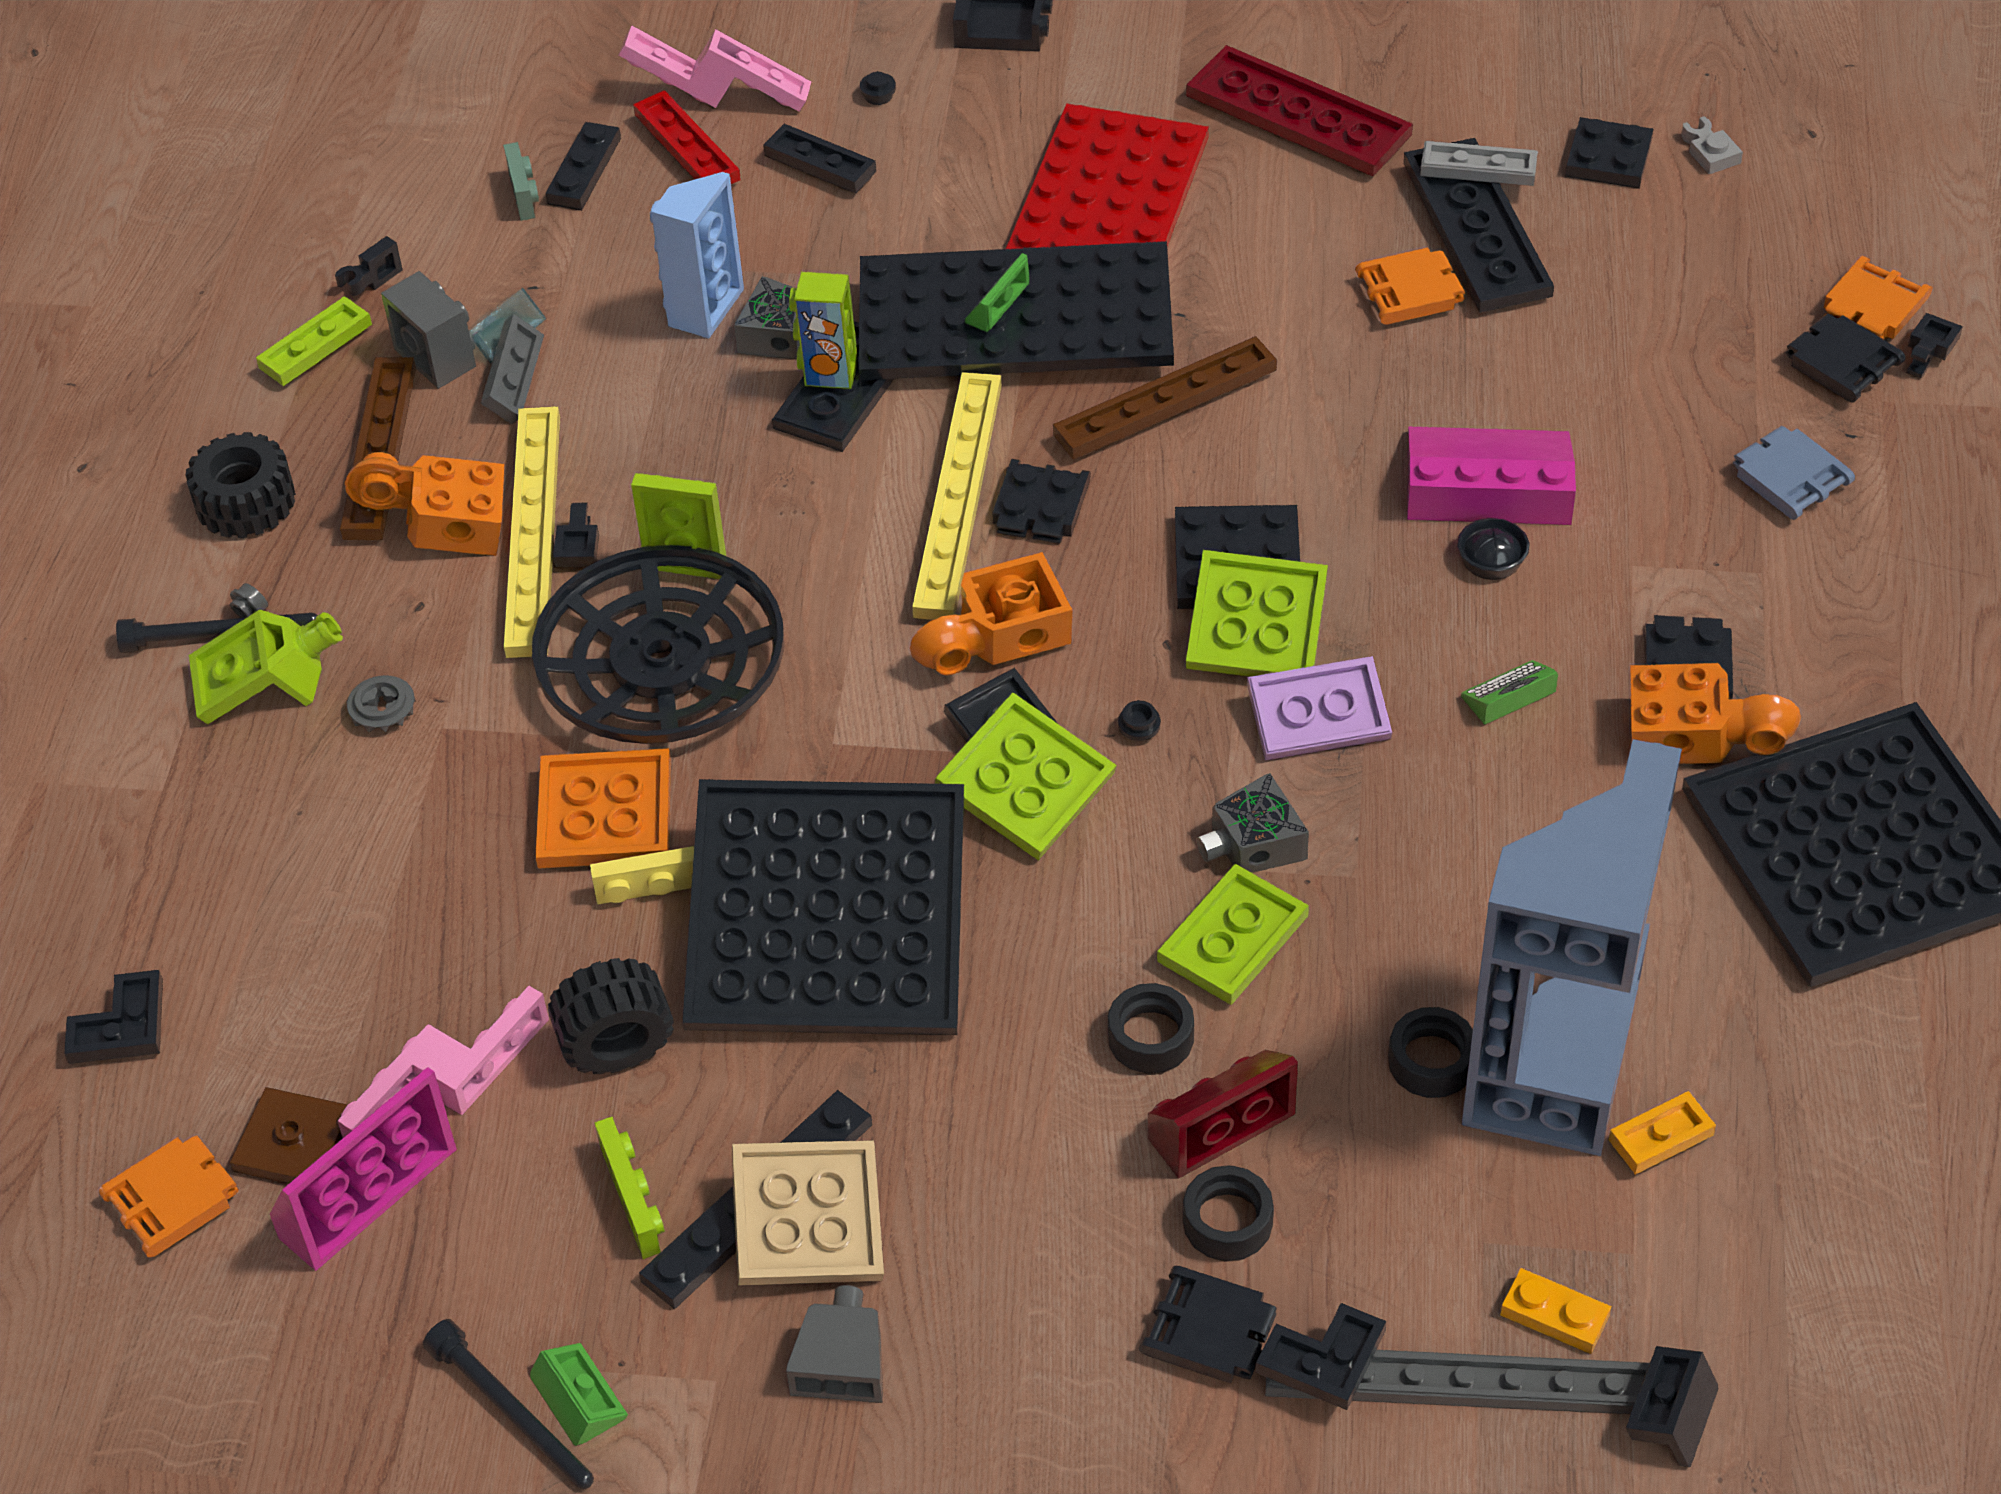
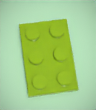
[631,473,726,579]
[1157,864,1309,1005]

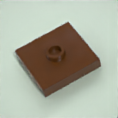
[230,1087,348,1184]

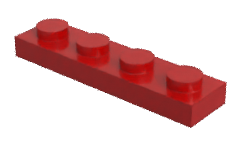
[633,90,741,184]

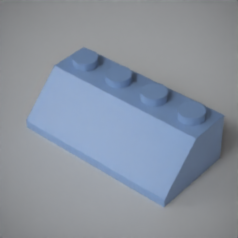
[650,172,744,338]

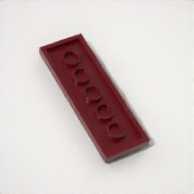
[1186,45,1413,176]

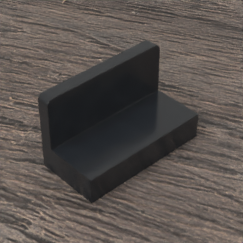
[1626,1346,1718,1468]

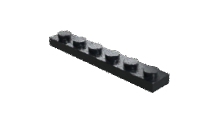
[639,1090,872,1310]

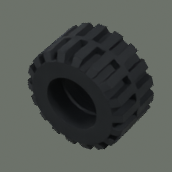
[185,432,296,538]
[548,958,674,1074]

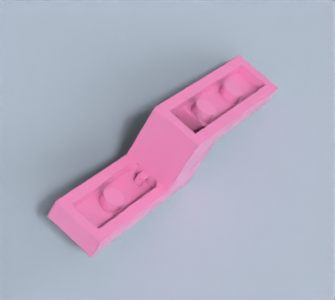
[619,26,811,112]
[337,986,549,1138]

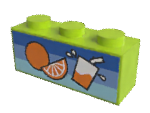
[789,272,858,389]

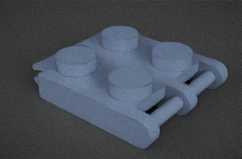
[1733,426,1855,520]

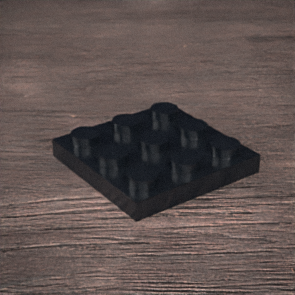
[1175,505,1300,609]

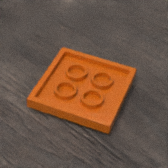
[536,748,671,868]

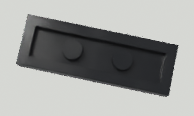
[545,122,621,211]
[763,123,877,193]

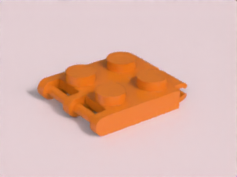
[1355,247,1465,325]
[1823,255,1933,339]
[99,1136,239,1257]

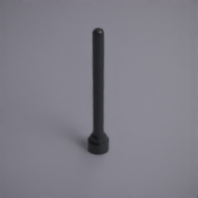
[116,612,318,652]
[423,1319,594,1489]

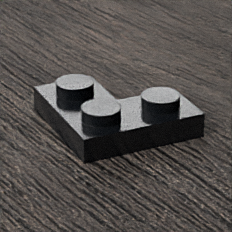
[64,970,163,1064]
[1255,1303,1387,1410]

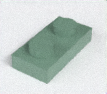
[503,142,539,221]

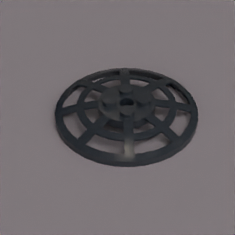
[532,545,784,744]

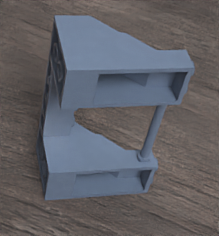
[1462,739,1682,1156]

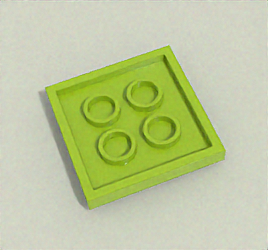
[1186,550,1328,677]
[934,693,1117,861]

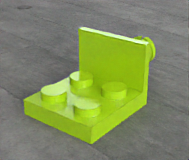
[189,610,343,724]

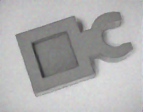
[1681,116,1743,174]

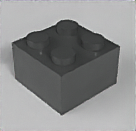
[381,271,476,389]

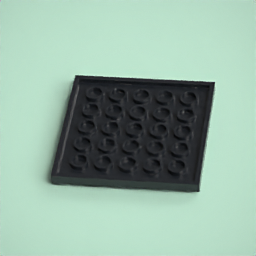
[1682,702,2001,988]
[682,779,964,1035]

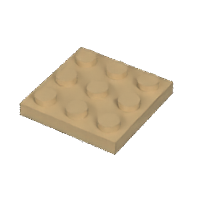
[731,1140,884,1285]

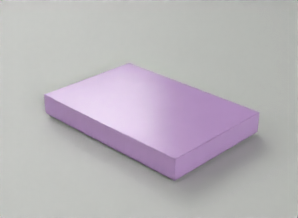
[1247,656,1392,760]

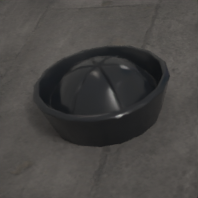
[1457,518,1530,580]

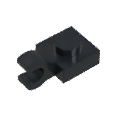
[335,236,403,296]
[1906,313,1963,378]
[553,502,599,567]

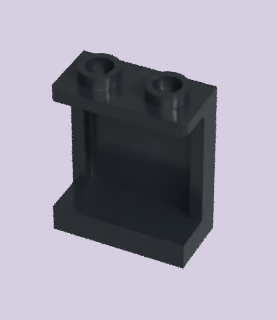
[953,0,1053,51]

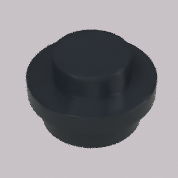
[860,71,896,105]
[1118,700,1161,741]

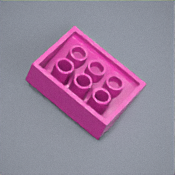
[1407,426,1576,525]
[270,1067,457,1271]

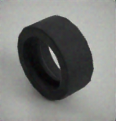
[1107,983,1194,1074]
[1388,1007,1473,1098]
[1183,1165,1274,1261]

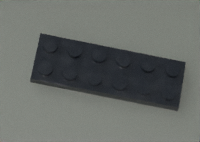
[1403,138,1554,313]

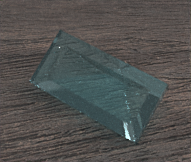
[469,288,547,364]

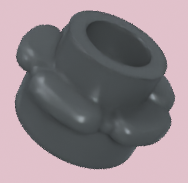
[230,583,268,618]

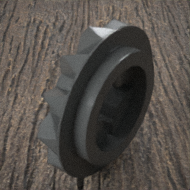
[347,675,416,732]

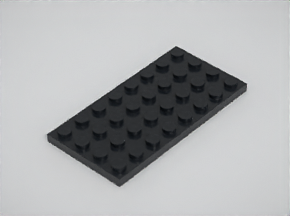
[859,241,1174,380]

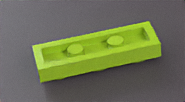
[256,296,372,386]
[594,1117,665,1259]

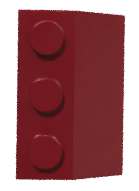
[1148,1049,1298,1179]

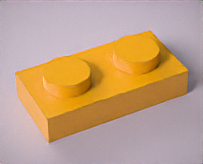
[1608,1091,1716,1175]
[1500,1268,1612,1354]

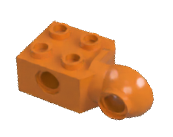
[344,452,504,556]
[910,552,1073,675]
[1630,663,1801,764]

